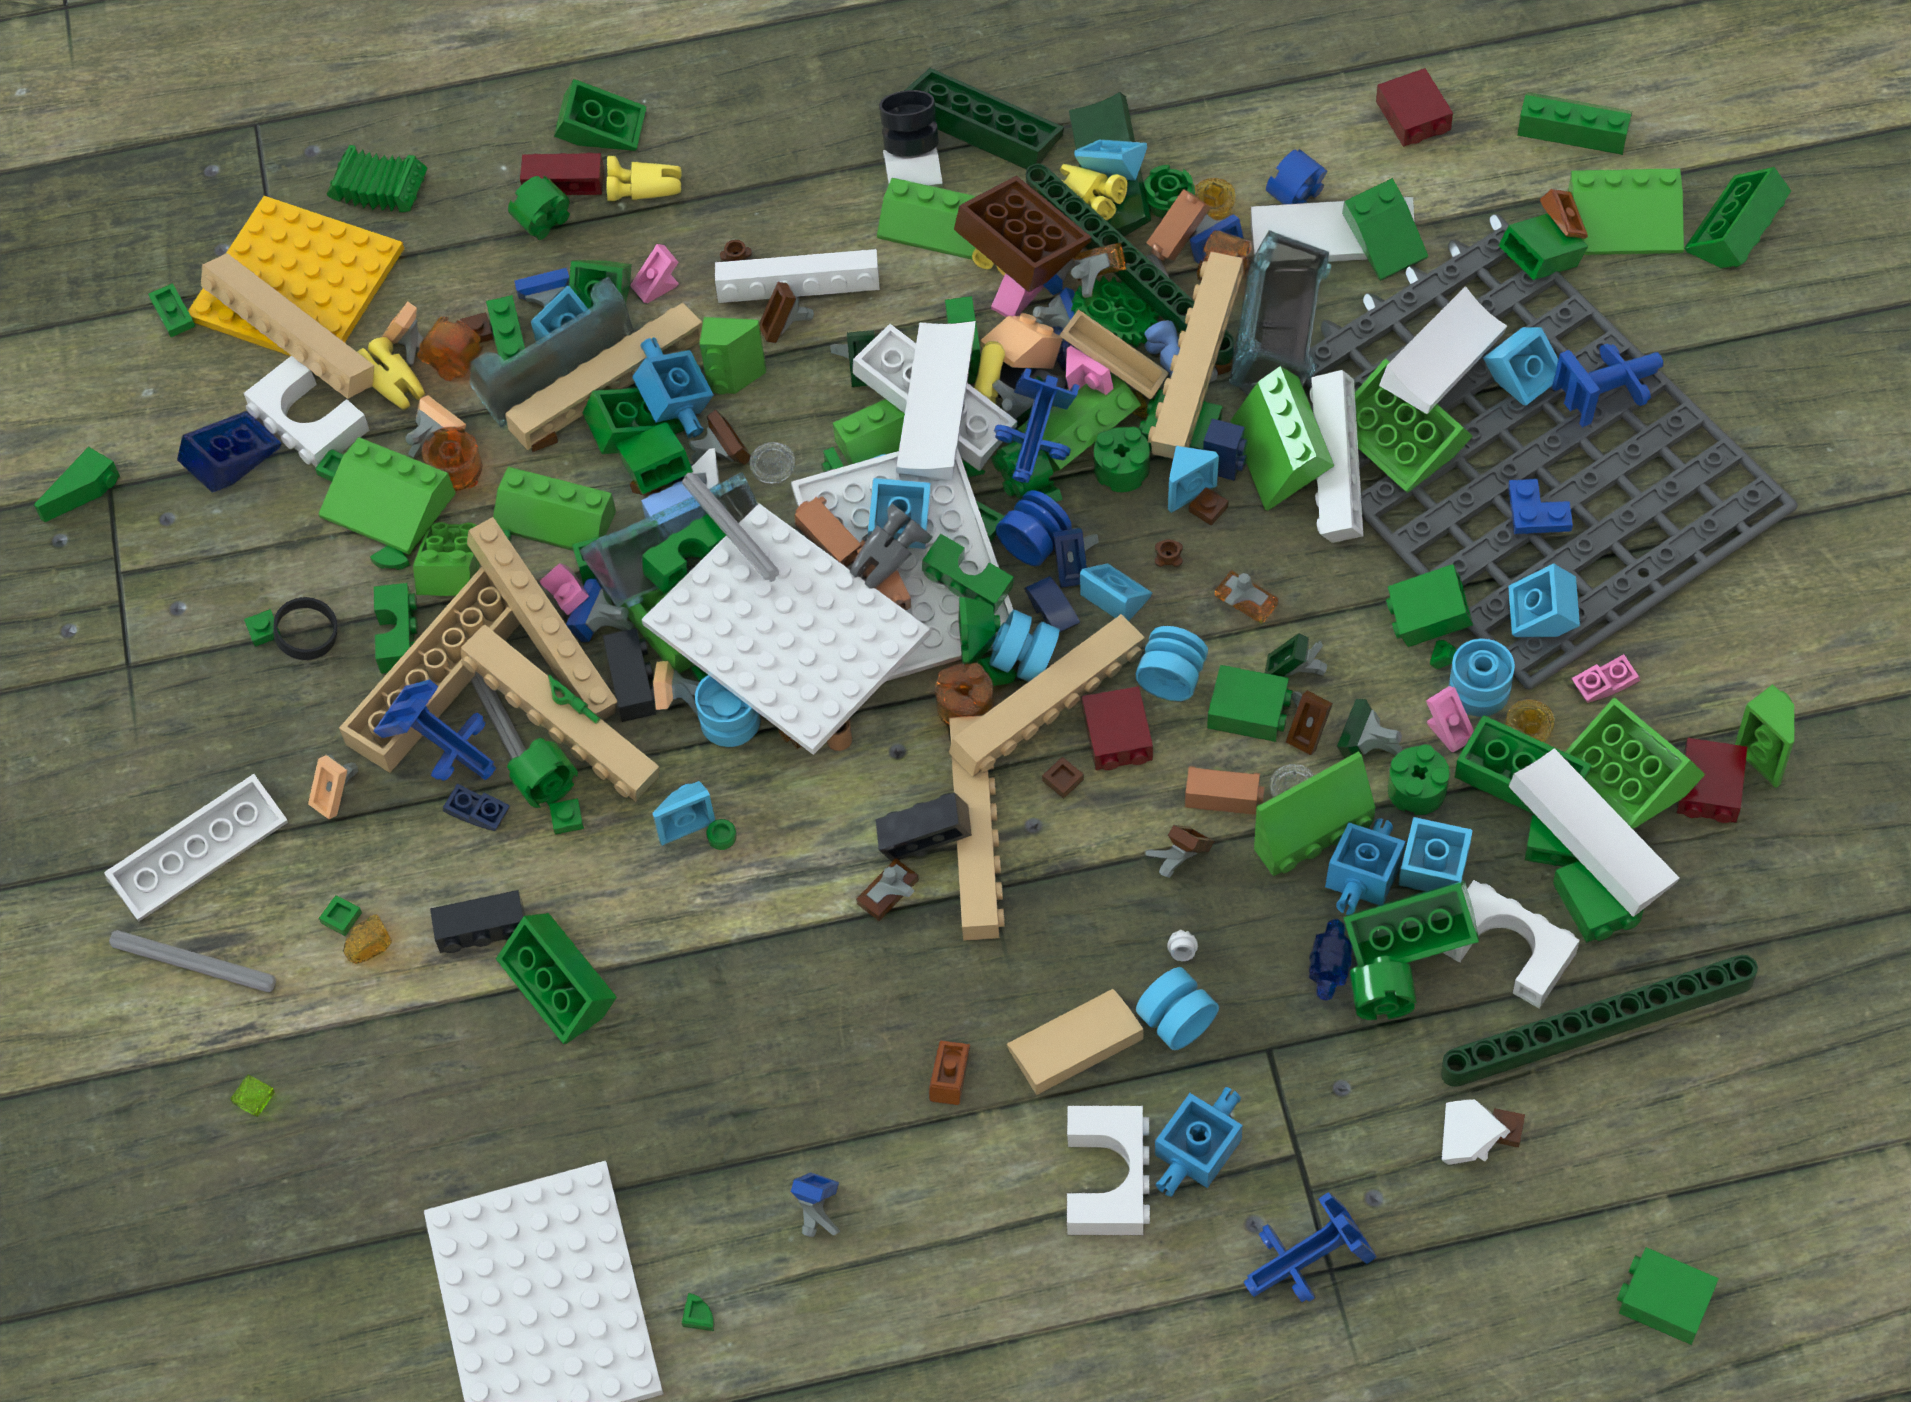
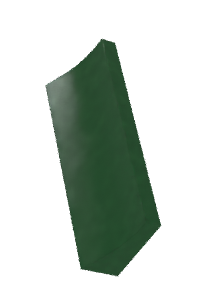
[904,68,1064,170]
[1069,92,1151,237]

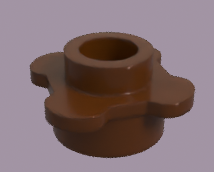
[720,240,752,261]
[1154,539,1183,567]

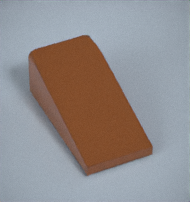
[1540,189,1588,239]
[929,1040,970,1105]

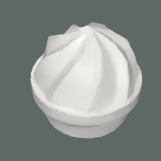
[1167,930,1198,961]

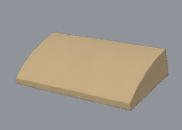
[1059,309,1169,400]
[1006,989,1143,1095]

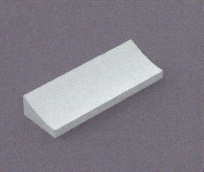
[1250,197,1415,266]
[1379,286,1507,414]
[896,321,976,480]
[853,324,1017,471]
[1509,748,1679,917]
[104,774,288,922]

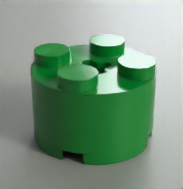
[508,175,570,240]
[1094,427,1150,492]
[991,441,1054,500]
[507,738,578,808]
[1388,744,1450,815]
[1350,956,1417,1021]

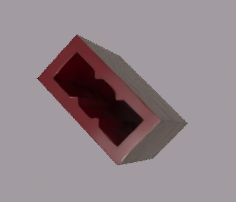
[1376,68,1453,147]
[1082,686,1153,770]
[1676,738,1747,823]

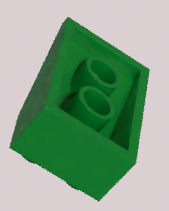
[554,79,647,151]
[1342,178,1428,281]
[582,388,684,454]

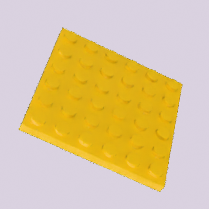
[188,196,404,356]

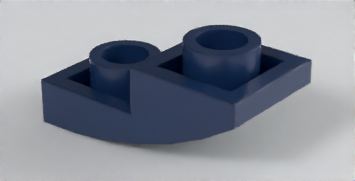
[1024,576,1080,633]
[443,784,510,831]

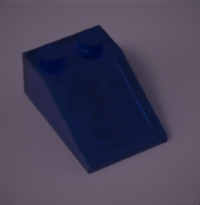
[177,411,282,493]

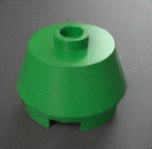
[1144,165,1195,219]

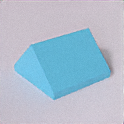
[1074,140,1147,180]
[531,286,602,363]
[1168,446,1219,513]
[1080,563,1152,621]

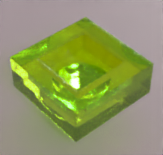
[230,1074,275,1117]

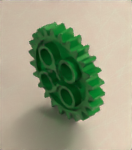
[1071,276,1159,347]

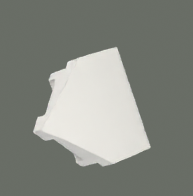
[1442,1099,1510,1165]

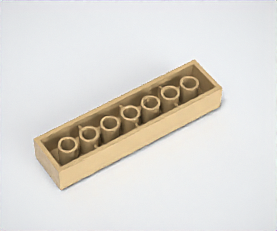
[339,567,520,773]

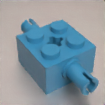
[632,337,714,438]
[1325,818,1406,915]
[1155,1087,1243,1197]

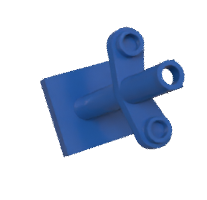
[1552,344,1664,428]
[994,368,1080,483]
[373,680,496,781]
[1244,1192,1377,1302]

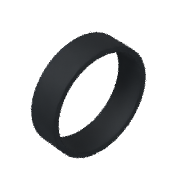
[273,597,337,660]

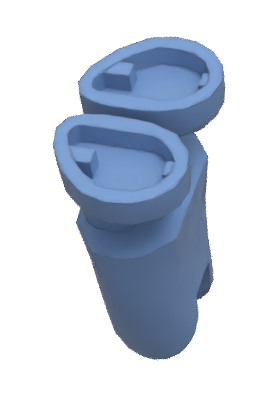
[1144,320,1180,378]

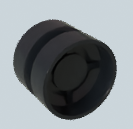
[879,90,939,156]

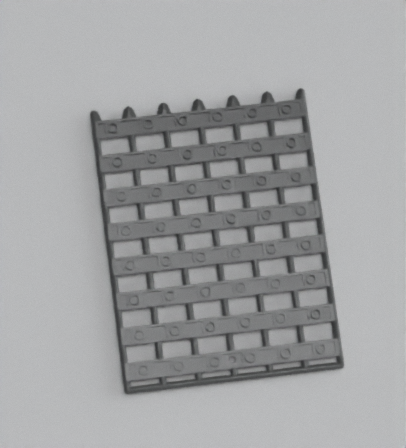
[1235,214,1798,690]

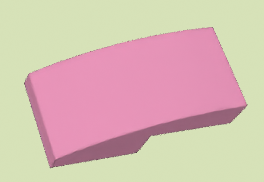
[1572,654,1640,703]

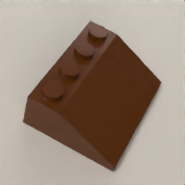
[954,175,1092,292]

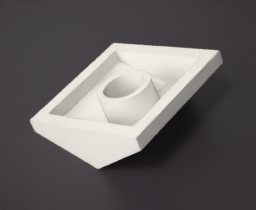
[883,147,943,187]

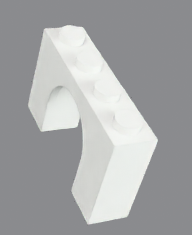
[244,356,369,467]
[1443,880,1580,1009]
[1067,1106,1150,1235]

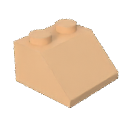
[979,313,1063,369]

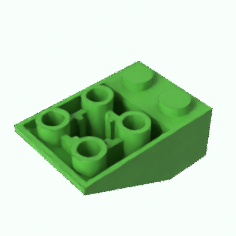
[413,522,480,596]

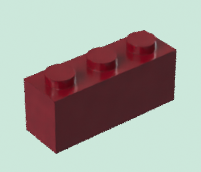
[520,153,604,195]

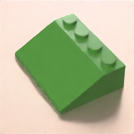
[1568,168,1684,255]
[1355,358,1473,493]
[1230,366,1334,511]
[319,437,456,554]
[1565,697,1705,829]
[1254,751,1375,877]

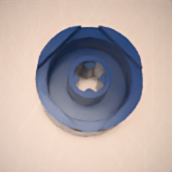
[1266,149,1327,205]

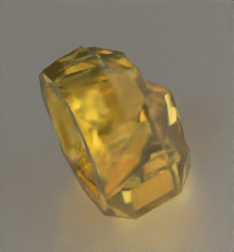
[343,914,392,964]

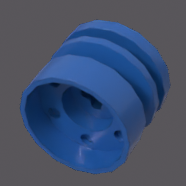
[996,490,1072,567]

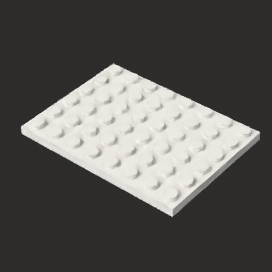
[791,448,1013,682]
[642,504,931,755]
[424,1161,663,1402]

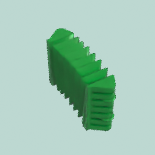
[327,145,428,213]

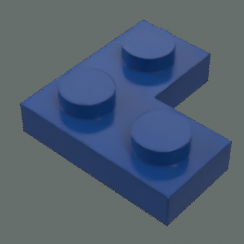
[1508,479,1573,534]

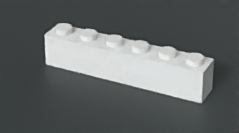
[715,249,880,303]
[1309,370,1363,543]

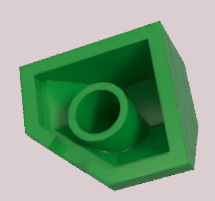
[569,260,632,322]
[958,597,1001,672]

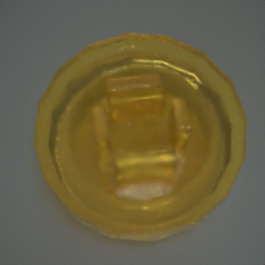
[1195,178,1236,220]
[1506,699,1555,742]

